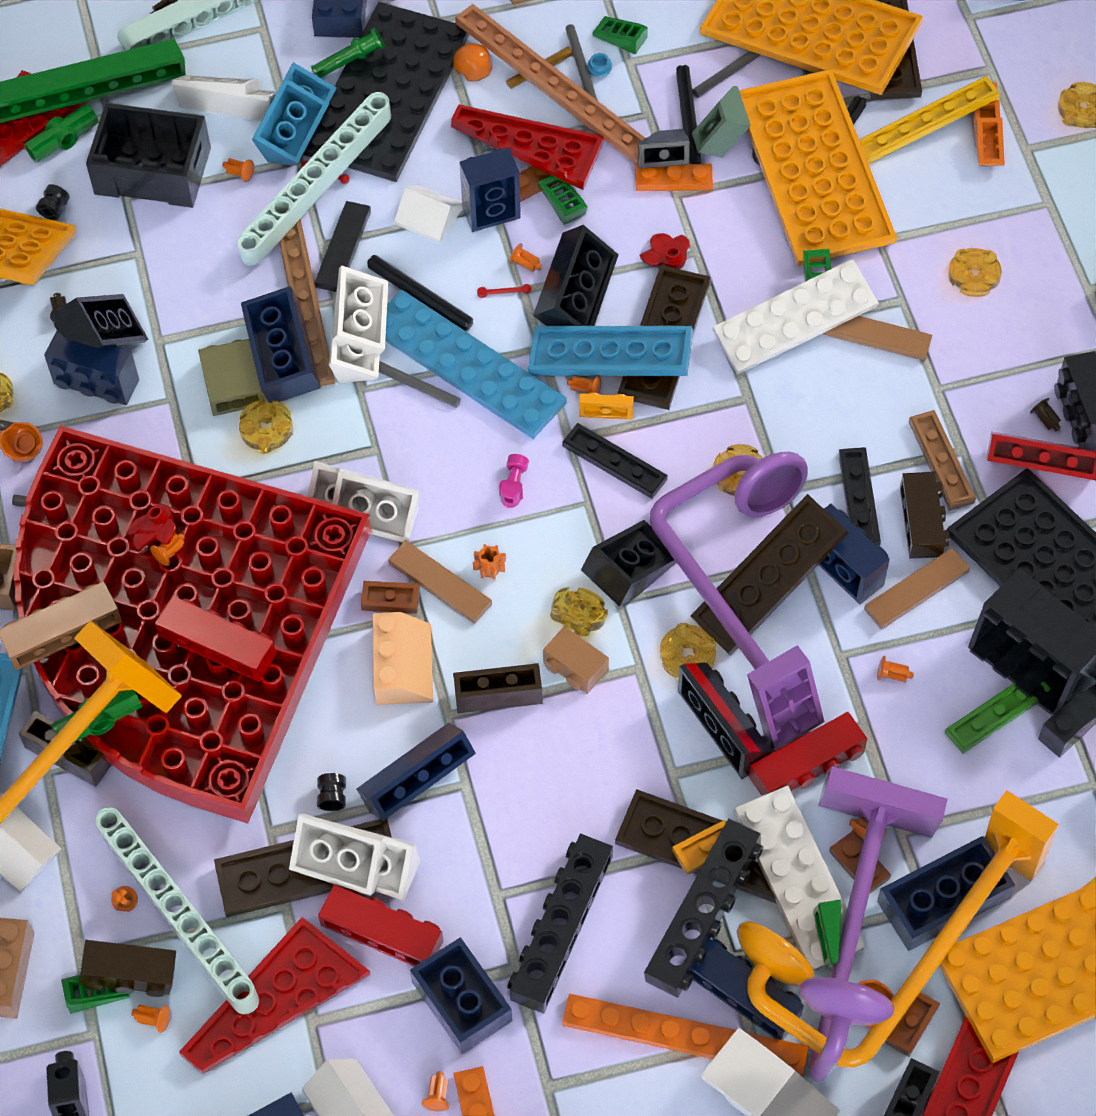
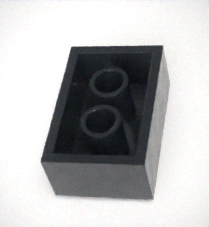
[1054,351,1096,450]

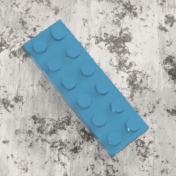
[528,326,693,376]

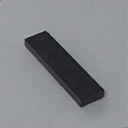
[314,201,371,292]
[562,423,668,499]
[838,447,881,546]

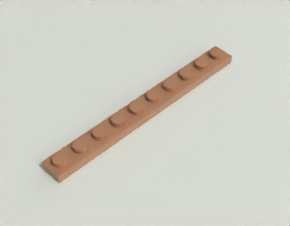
[455,4,645,165]

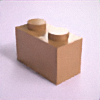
[543,626,609,694]

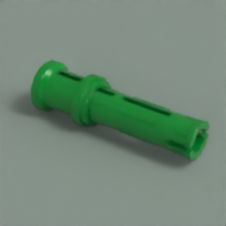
[311,28,385,78]

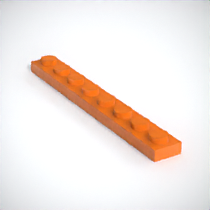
[562,993,809,1077]

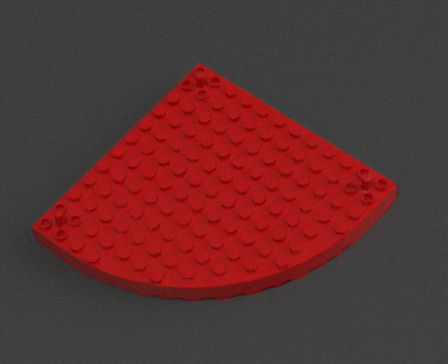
[13,425,372,824]

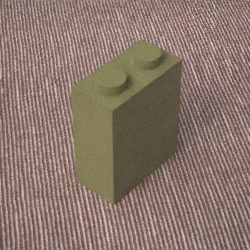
[198,339,265,416]

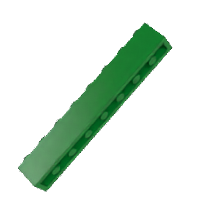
[0,38,186,123]

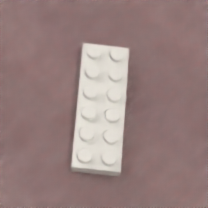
[712,259,878,375]
[733,786,865,971]

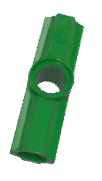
[24,105,99,162]
[50,690,142,742]

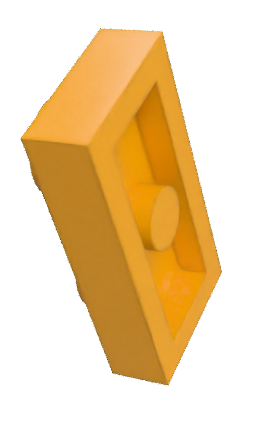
[579,393,634,420]
[672,820,726,875]

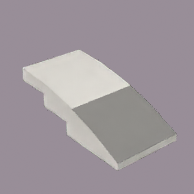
[701,1028,840,1116]

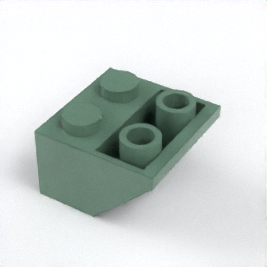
[692,86,751,158]

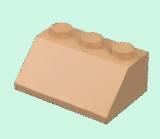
[373,612,433,705]

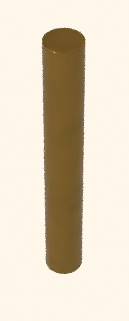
[506,46,573,89]

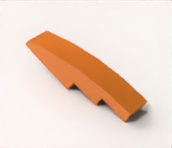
[972,82,1005,166]

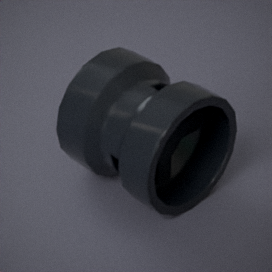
[35,184,70,221]
[317,773,346,811]

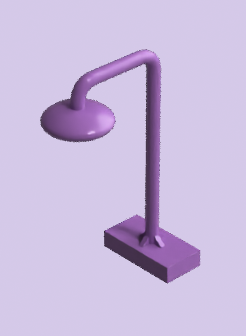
[650,451,825,751]
[799,766,948,1081]

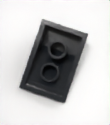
[581,520,677,607]

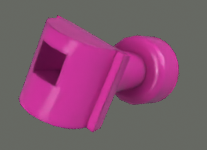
[499,454,529,508]

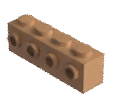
[0,582,122,671]

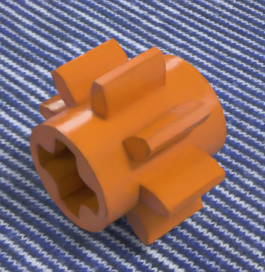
[472,544,506,579]

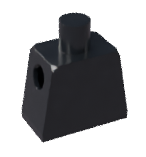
[46,1051,90,1116]

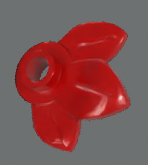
[639,233,690,269]
[127,504,176,552]

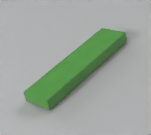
[945,681,1050,754]

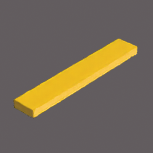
[859,75,1000,164]

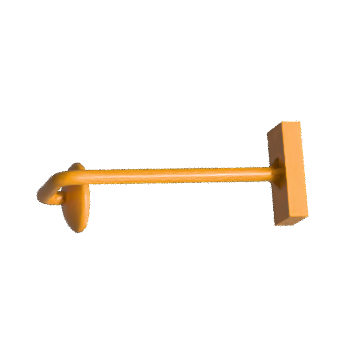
[0,620,182,824]
[737,790,1059,1068]

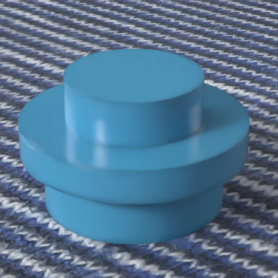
[587,53,612,77]

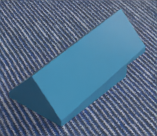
[252,62,337,166]

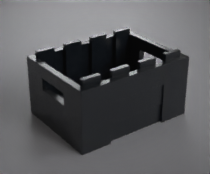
[86,103,211,208]
[968,568,1096,715]

